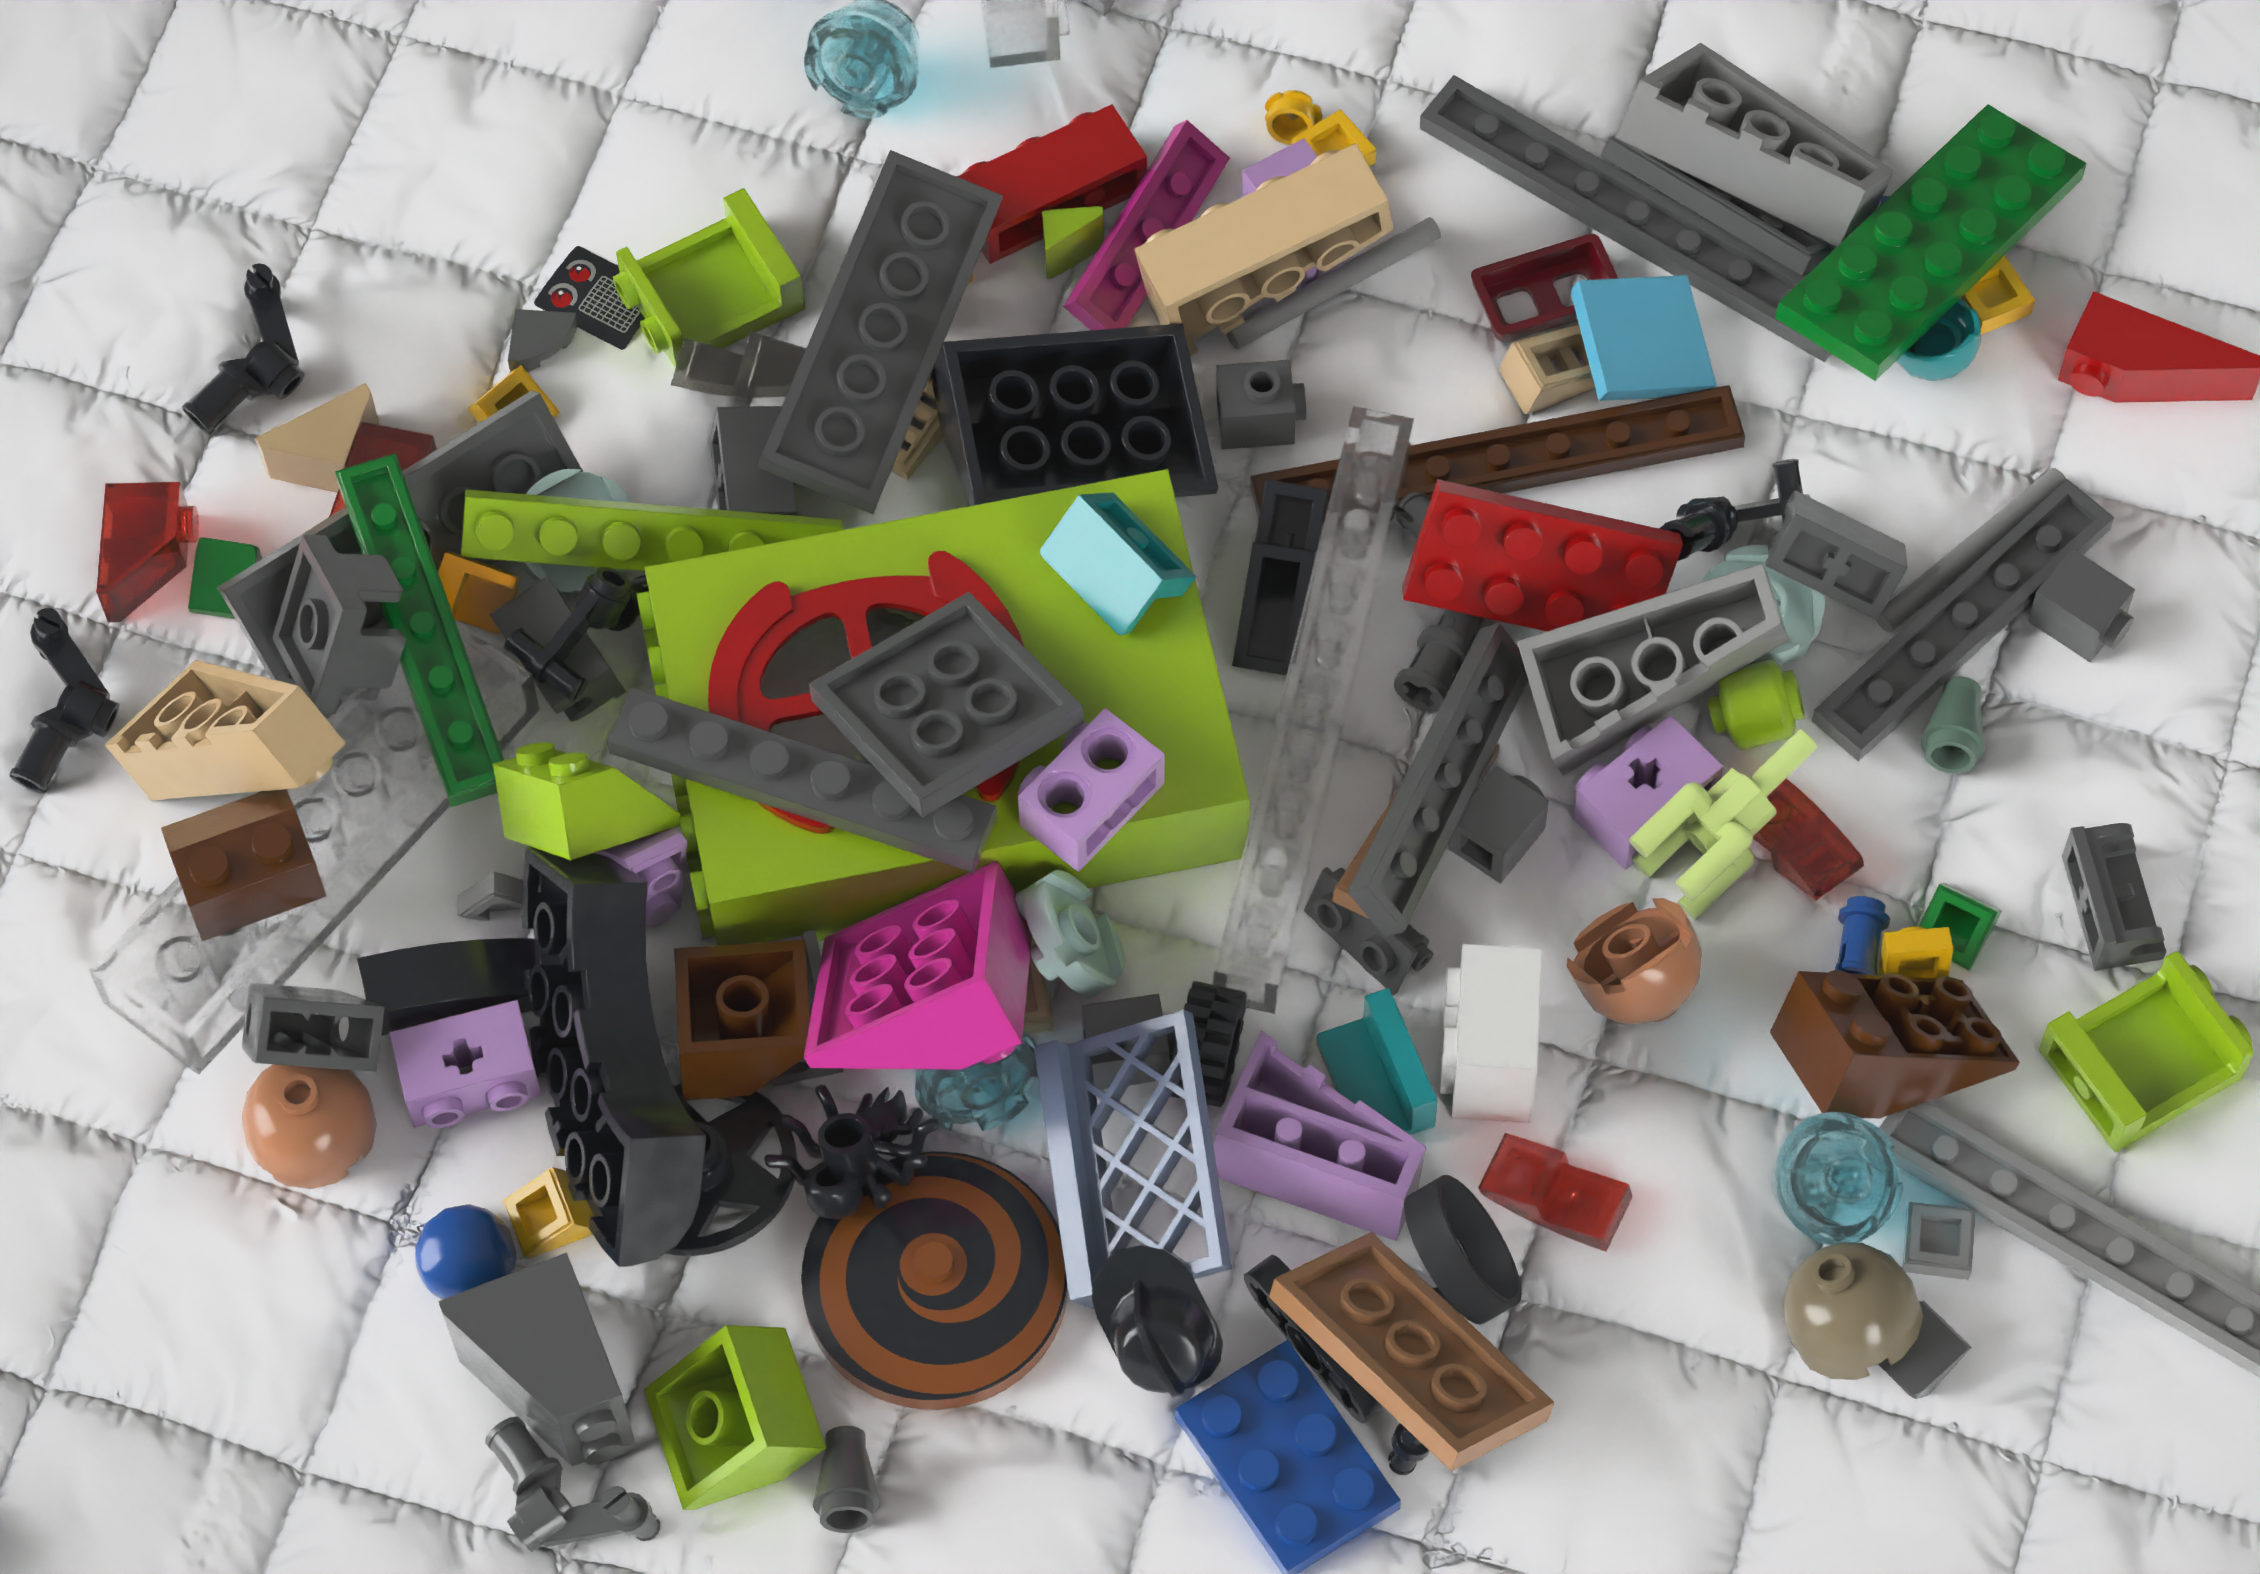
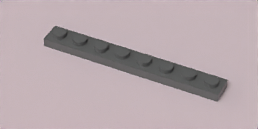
[1420,75,1831,362]

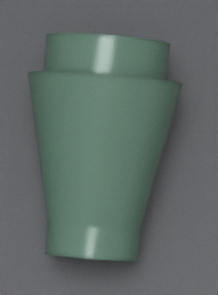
[1921,676,1985,773]

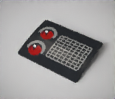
[534,246,645,350]

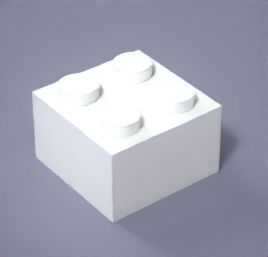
[1440,943,1542,1123]

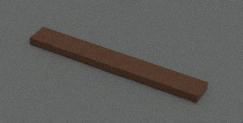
[1250,385,1745,527]

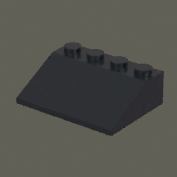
[931,323,1218,506]

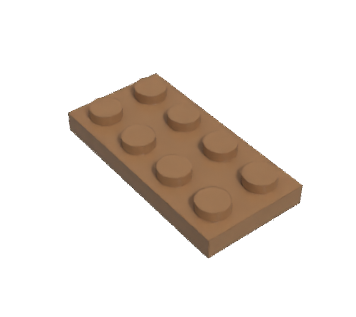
[1269,1232,1555,1472]

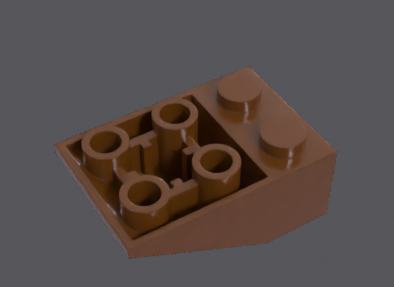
[1770,970,2020,1119]

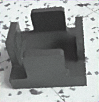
[272,535,406,714]

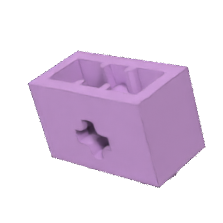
[1573,715,1724,870]
[389,1000,542,1128]

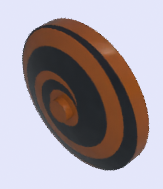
[801,1151,1068,1410]

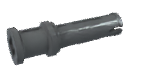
[1393,609,1483,712]

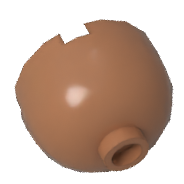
[1566,898,1702,1024]
[242,1064,377,1189]

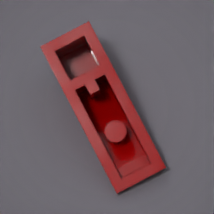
[2058,291,2260,403]

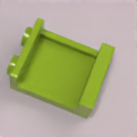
[613,188,805,371]
[2039,951,2254,1153]

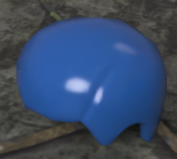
[415,1204,516,1299]

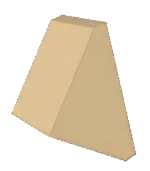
[255,383,380,494]

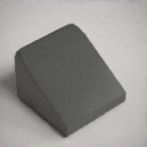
[1878,1300,1972,1399]

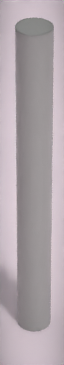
[1226,217,1441,350]
[1876,468,2066,633]

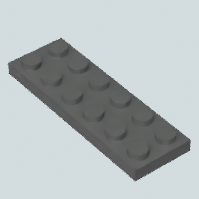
[757,150,1003,514]
[217,390,583,685]

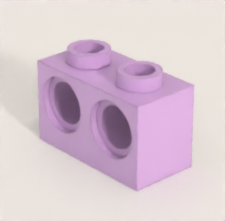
[1017,708,1165,872]

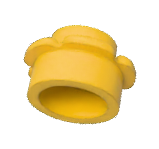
[1265,90,1323,145]

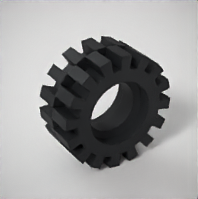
[1170,981,1247,1108]

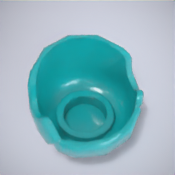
[1896,299,1981,381]

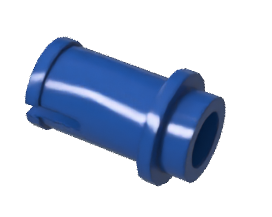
[1835,896,1890,975]

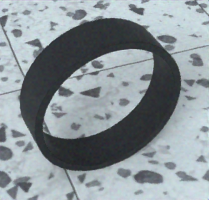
[1404,1175,1521,1325]

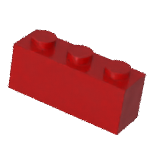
[956,104,1147,264]

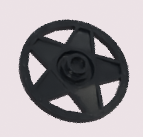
[666,1084,798,1256]

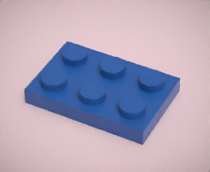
[1175,1339,1401,1574]

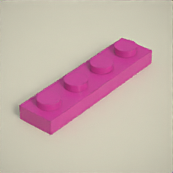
[1063,120,1230,330]

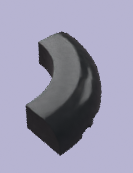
[522,847,706,1267]

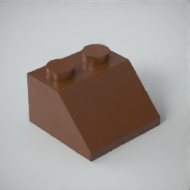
[161,789,327,942]
[674,940,810,1101]

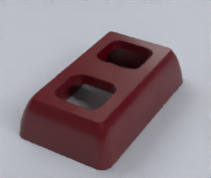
[1471,234,1619,342]

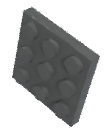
[809,592,1084,818]

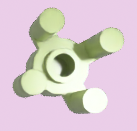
[1629,730,1818,920]

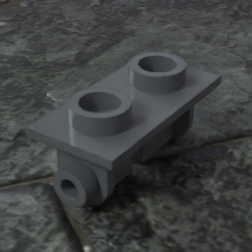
[1303,867,1434,996]

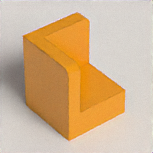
[438,551,522,634]

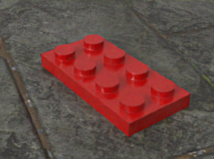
[1402,479,1683,632]

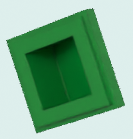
[188,537,262,619]
[1919,883,2002,970]

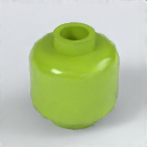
[1707,659,1805,749]

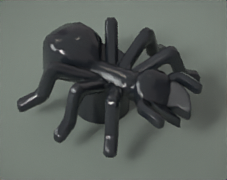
[764,1084,939,1220]

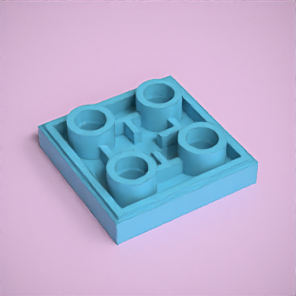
[1570,275,1717,401]

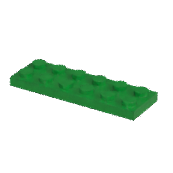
[1775,104,2087,381]

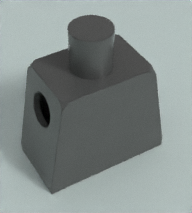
[242,983,385,1072]

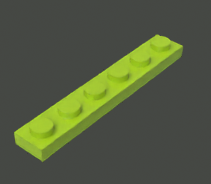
[461,490,843,571]

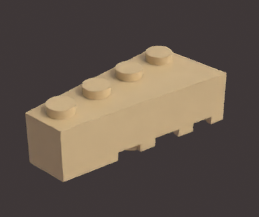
[1134,143,1394,356]
[105,660,346,800]

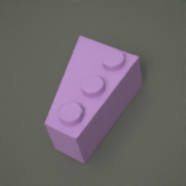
[1213,1030,1426,1241]

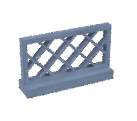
[1034,1009,1232,1310]

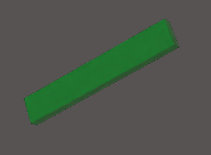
[335,453,504,807]

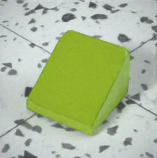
[1042,206,1104,279]

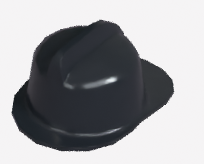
[1092,1245,1223,1398]

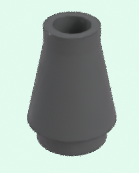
[813,1426,881,1533]

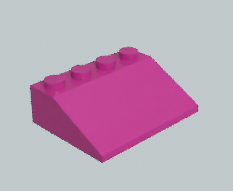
[804,860,1032,1070]

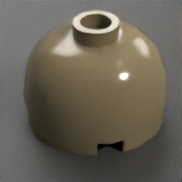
[1782,1242,1923,1380]

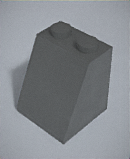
[438,1252,635,1466]

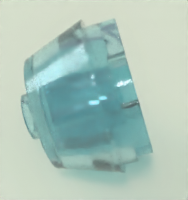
[804,0,920,118]
[914,1030,1038,1131]
[1771,1112,1903,1245]

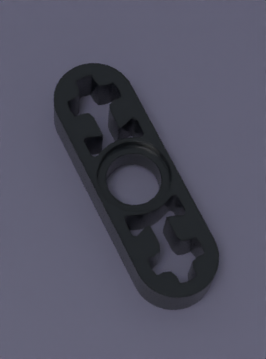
[1244,1254,1384,1423]

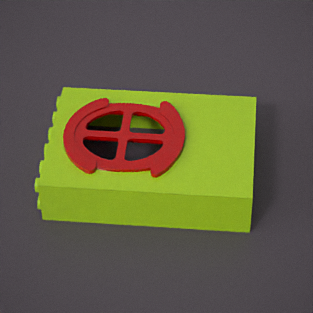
[636,469,1250,945]

